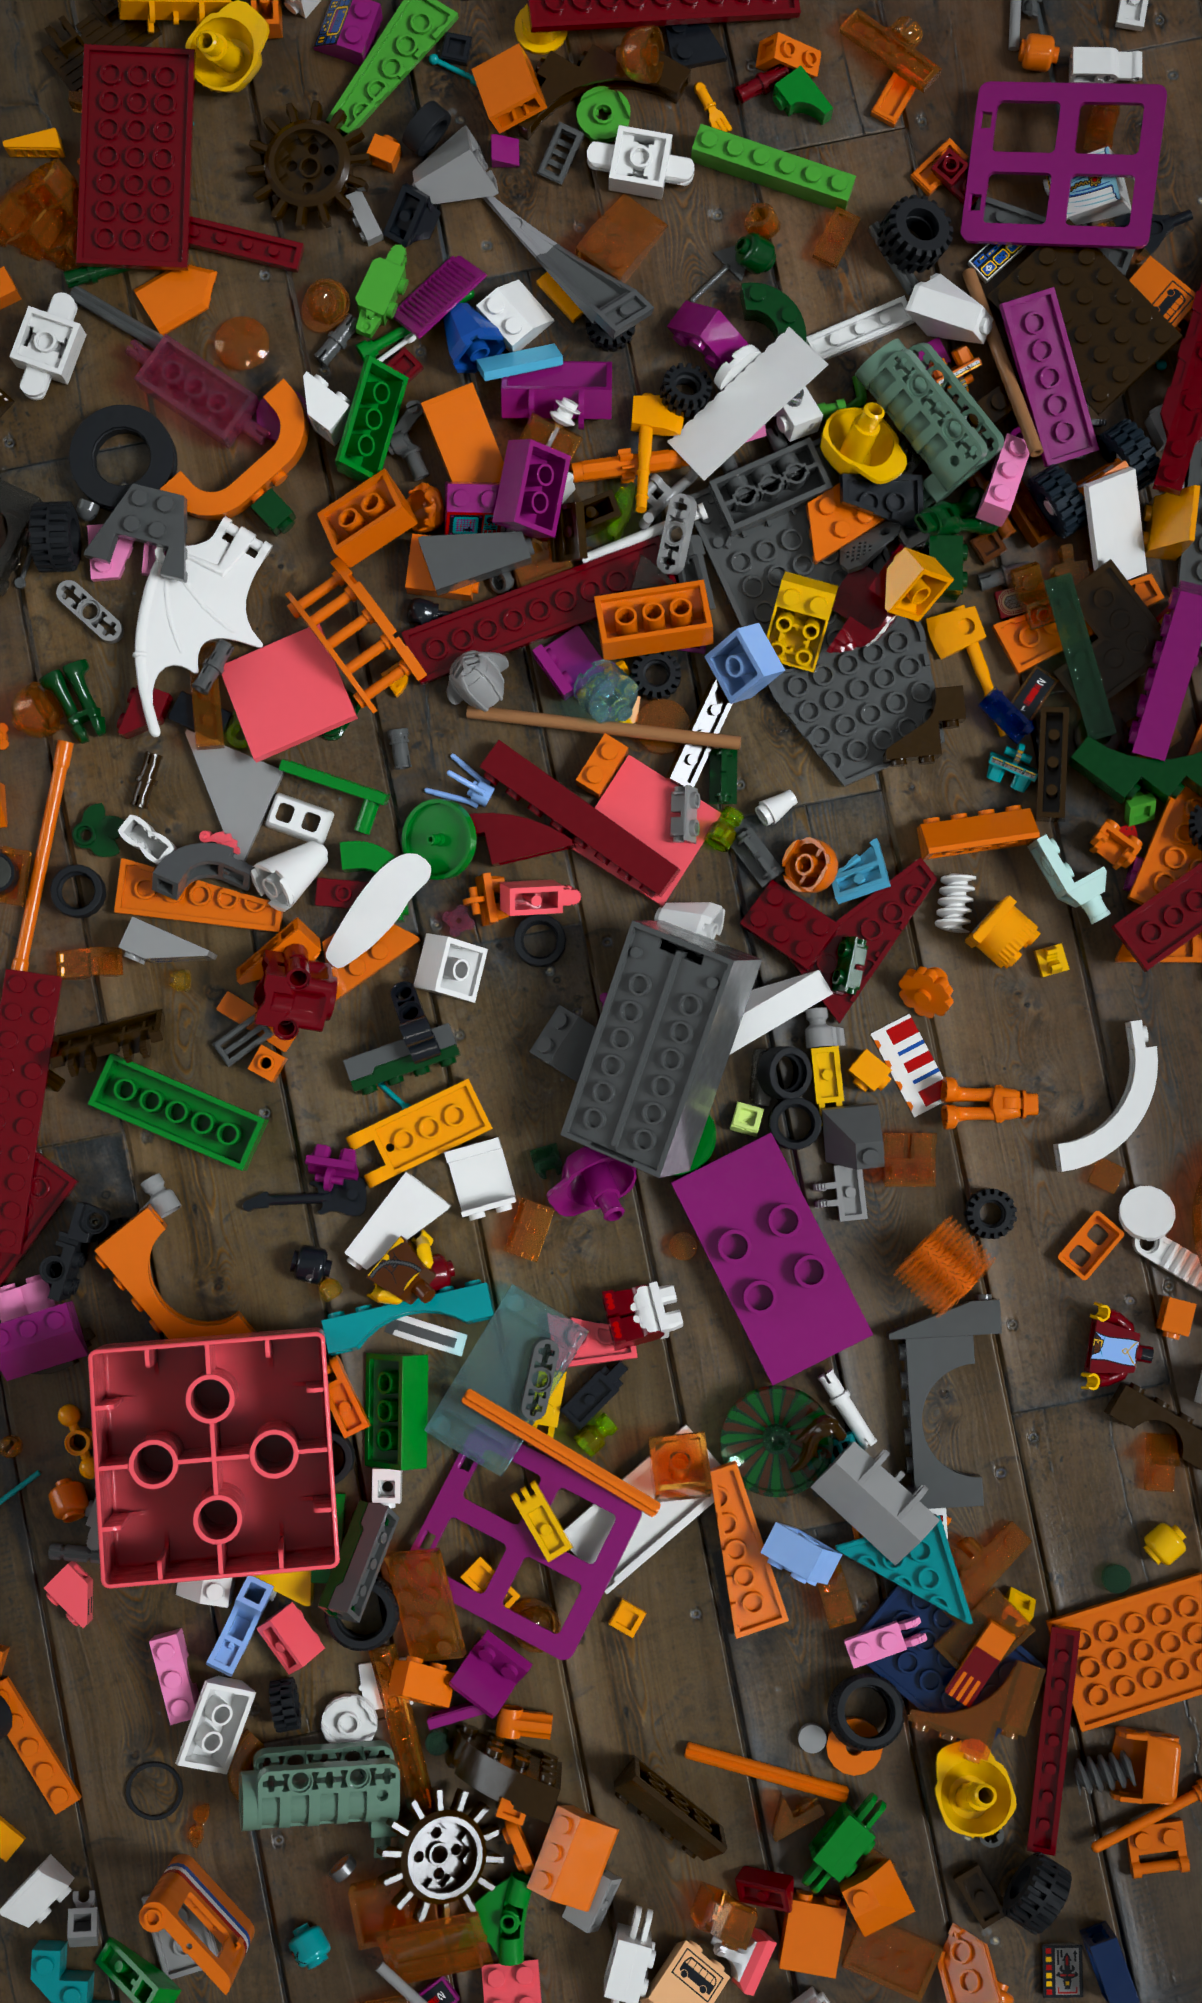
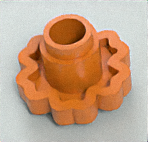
[898,966,954,1018]

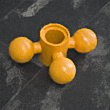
[58,1404,95,1479]

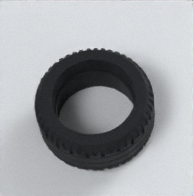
[324,1576,401,1651]
[827,1673,905,1751]

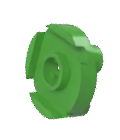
[576,86,631,143]

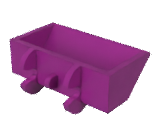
[501,361,612,430]

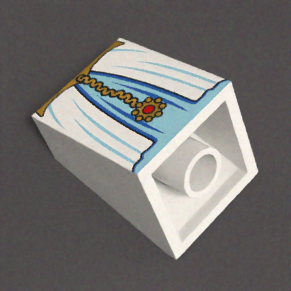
[1043,146,1131,225]

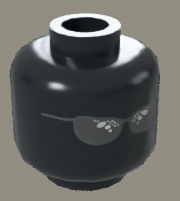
[290,1245,332,1284]

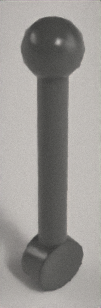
[14,548,32,589]

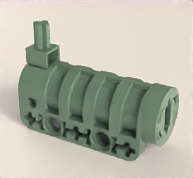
[855,338,1004,509]
[239,1740,400,1860]

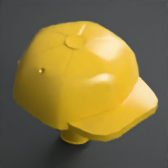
[185,0,270,93]
[820,402,907,484]
[934,1738,1017,1839]

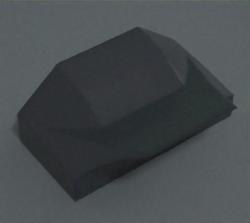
[383,183,441,247]

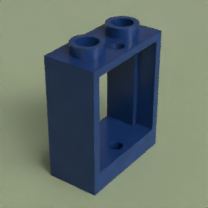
[1079,1921,1140,2003]

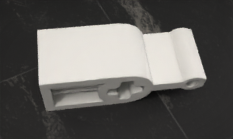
[1069,47,1142,83]

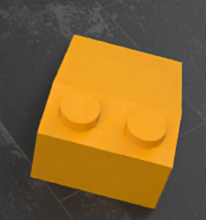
[1143,485,1200,561]

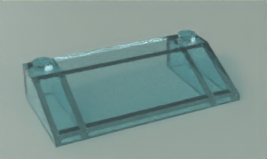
[424,1284,589,1477]

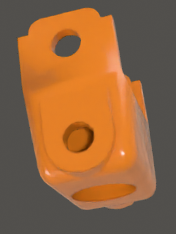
[1109,1726,1181,1805]

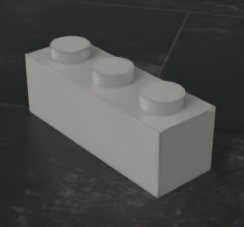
[345,190,384,246]

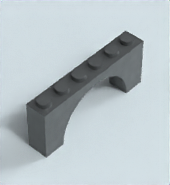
[898,1335,984,1509]

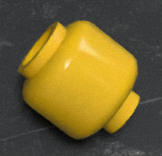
[1143,1523,1186,1566]

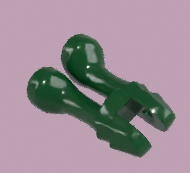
[39,659,106,744]

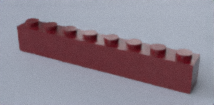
[479,740,680,898]

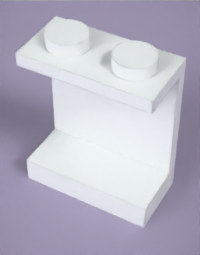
[444,1137,517,1221]

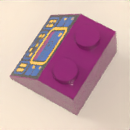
[314,0,383,66]

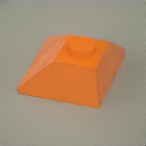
[839,1858,915,1937]

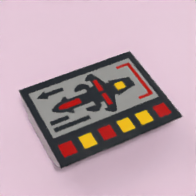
[1042,1943,1083,1998]

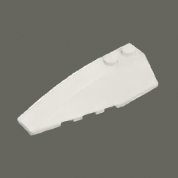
[730,970,833,1054]

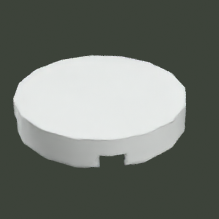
[714,344,761,391]
[1118,1186,1176,1241]
[321,1693,378,1752]

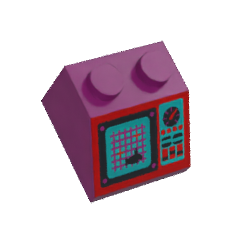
[444,481,501,535]

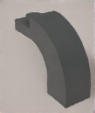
[152,843,254,900]

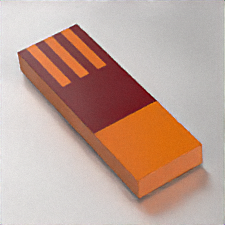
[945,1619,1016,1708]

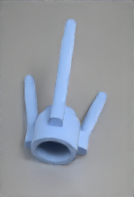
[424,753,495,809]

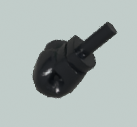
[407,598,454,627]

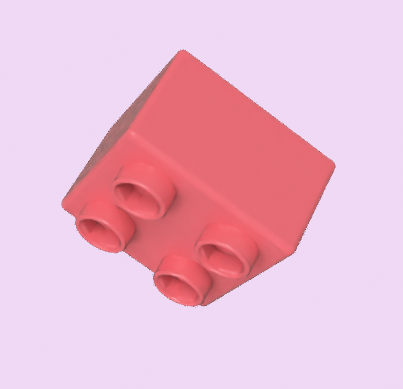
[88,1327,340,1589]

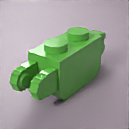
[355,244,409,339]

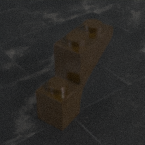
[883,685,966,767]

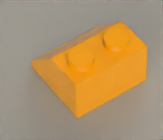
[885,547,954,622]

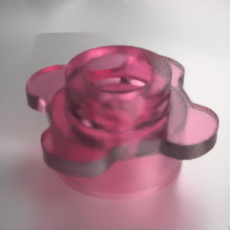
[443,904,475,937]

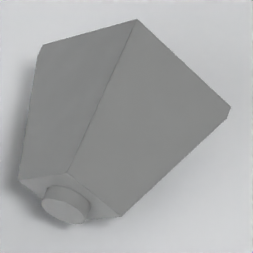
[412,125,499,204]

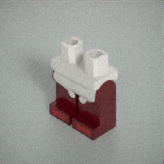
[602,1281,683,1351]

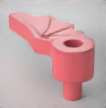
[199,831,241,855]

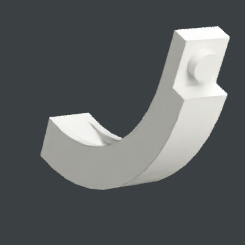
[1053,1020,1158,1172]

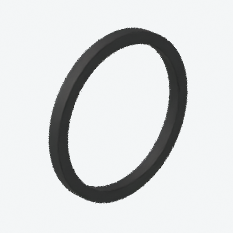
[126,1762,183,1820]

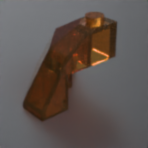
[0,158,79,271]

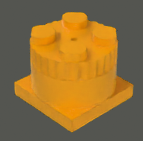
[965,895,1041,969]

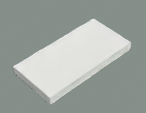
[1083,467,1147,580]

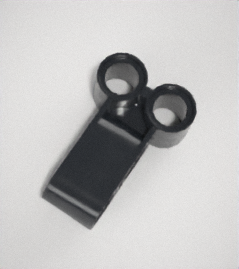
[391,981,442,1065]

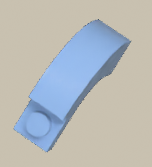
[206,1576,274,1677]

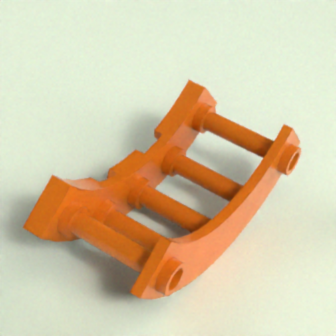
[285,557,427,714]

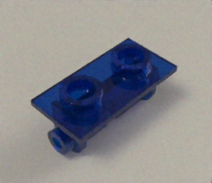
[978,687,1035,744]

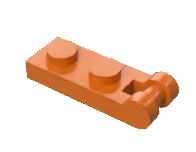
[327,1355,371,1439]

